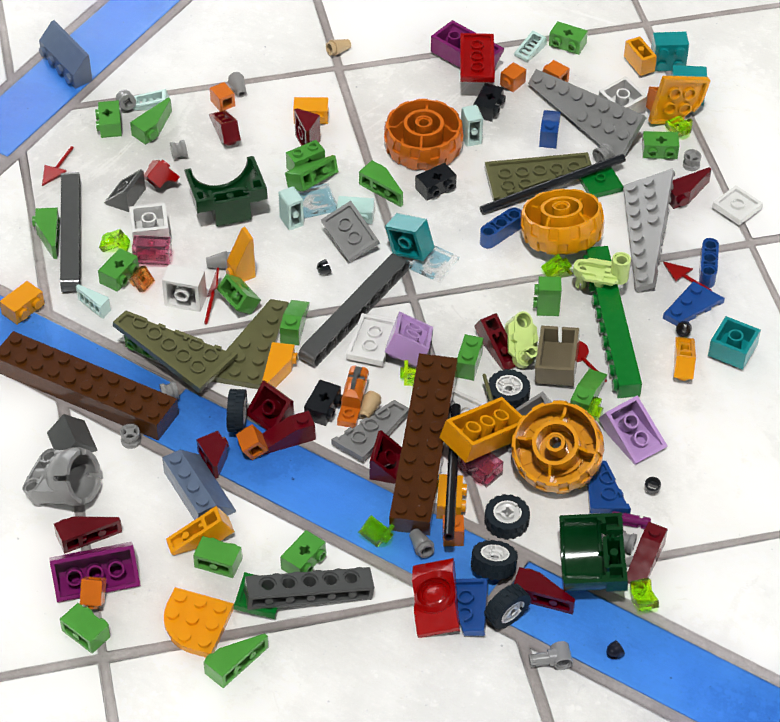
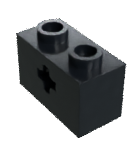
[473,83,506,122]
[415,163,457,201]
[304,380,342,426]

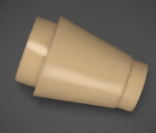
[326,39,351,56]
[359,391,381,420]

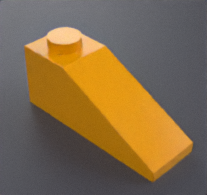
[226,227,256,282]
[674,337,696,381]
[262,342,298,388]
[166,506,234,555]

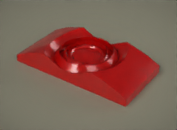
[412,558,460,638]

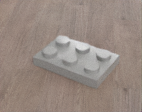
[321,201,380,263]

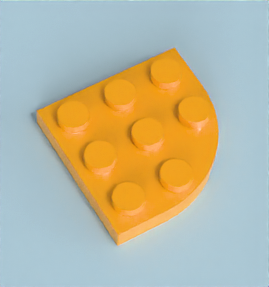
[648,76,711,124]
[164,587,234,658]

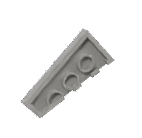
[331,400,409,462]

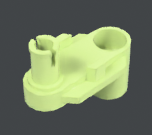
[573,252,631,289]
[505,311,539,369]

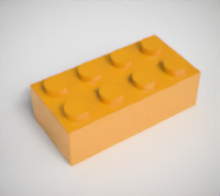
[439,397,522,463]

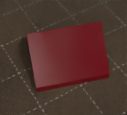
[294,108,320,146]
[247,380,294,430]
[369,430,402,484]

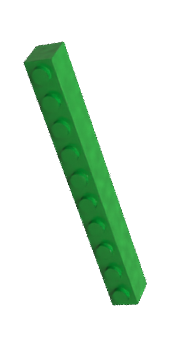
[582,246,642,398]

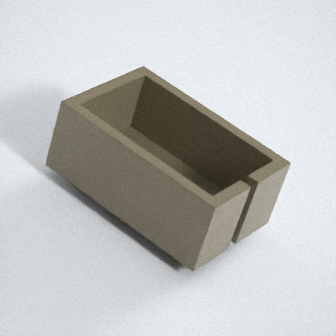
[535,325,579,386]

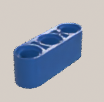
[480,207,521,249]
[699,238,719,288]

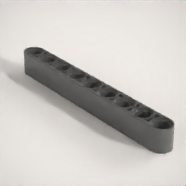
[60,172,81,292]
[298,253,410,367]

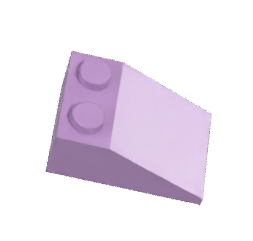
[385,311,433,367]
[598,395,667,465]

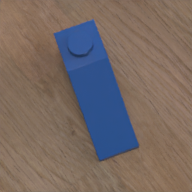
[539,110,561,149]

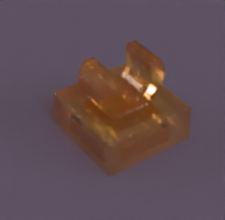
[129,266,155,292]

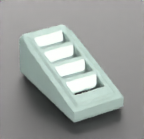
[514,31,547,62]
[133,89,170,110]
[76,284,111,318]

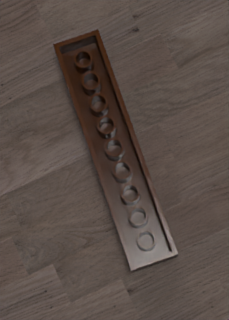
[0,331,179,441]
[389,353,458,536]

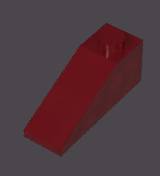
[209,110,241,145]
[669,167,712,209]
[474,313,516,370]
[260,411,316,456]
[53,516,122,554]
[627,522,668,589]
[514,567,575,615]

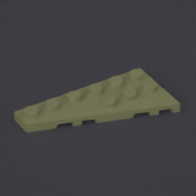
[484,152,592,201]
[212,299,289,389]
[113,311,238,393]

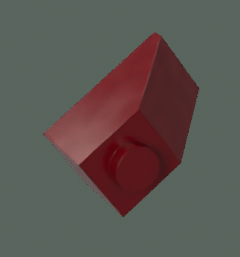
[196,431,229,479]

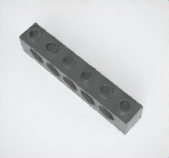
[244,567,375,610]

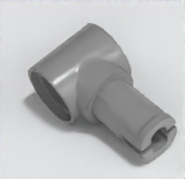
[529,641,573,670]

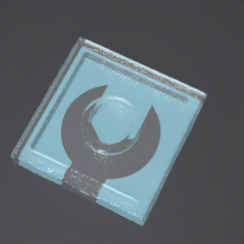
[297,183,337,219]
[409,245,460,283]

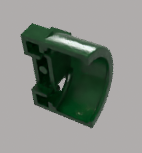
[184,156,268,226]
[559,513,628,592]

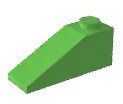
[130,97,172,145]
[285,155,339,191]
[359,160,403,207]
[32,207,60,259]
[280,300,310,345]
[570,369,607,414]
[204,633,268,688]

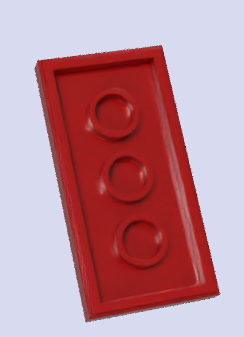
[460,33,495,83]

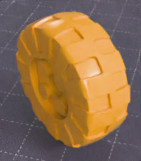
[521,189,604,255]
[511,400,604,494]

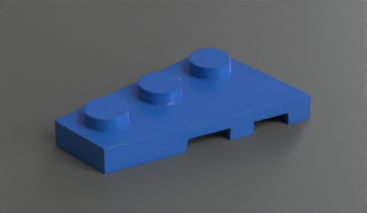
[663,282,725,326]
[587,461,631,514]
[456,578,489,636]

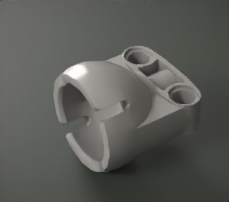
[22,447,101,506]

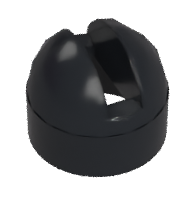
[316,259,332,275]
[676,321,692,337]
[645,477,661,494]
[607,640,625,659]

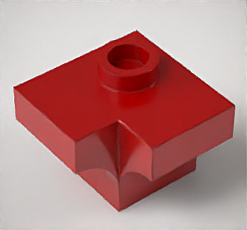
[144,160,180,188]

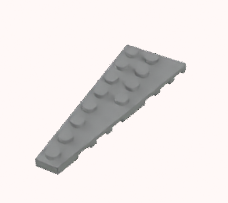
[528,69,646,156]
[623,168,675,293]

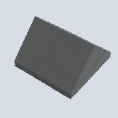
[104,169,146,212]
[47,414,97,452]

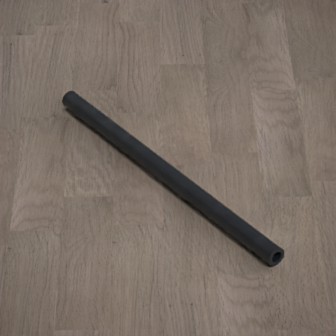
[479,154,626,214]
[444,403,461,541]

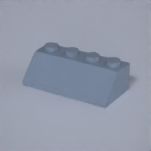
[39,20,92,89]
[162,450,236,520]

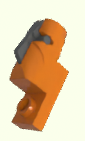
[337,365,369,428]

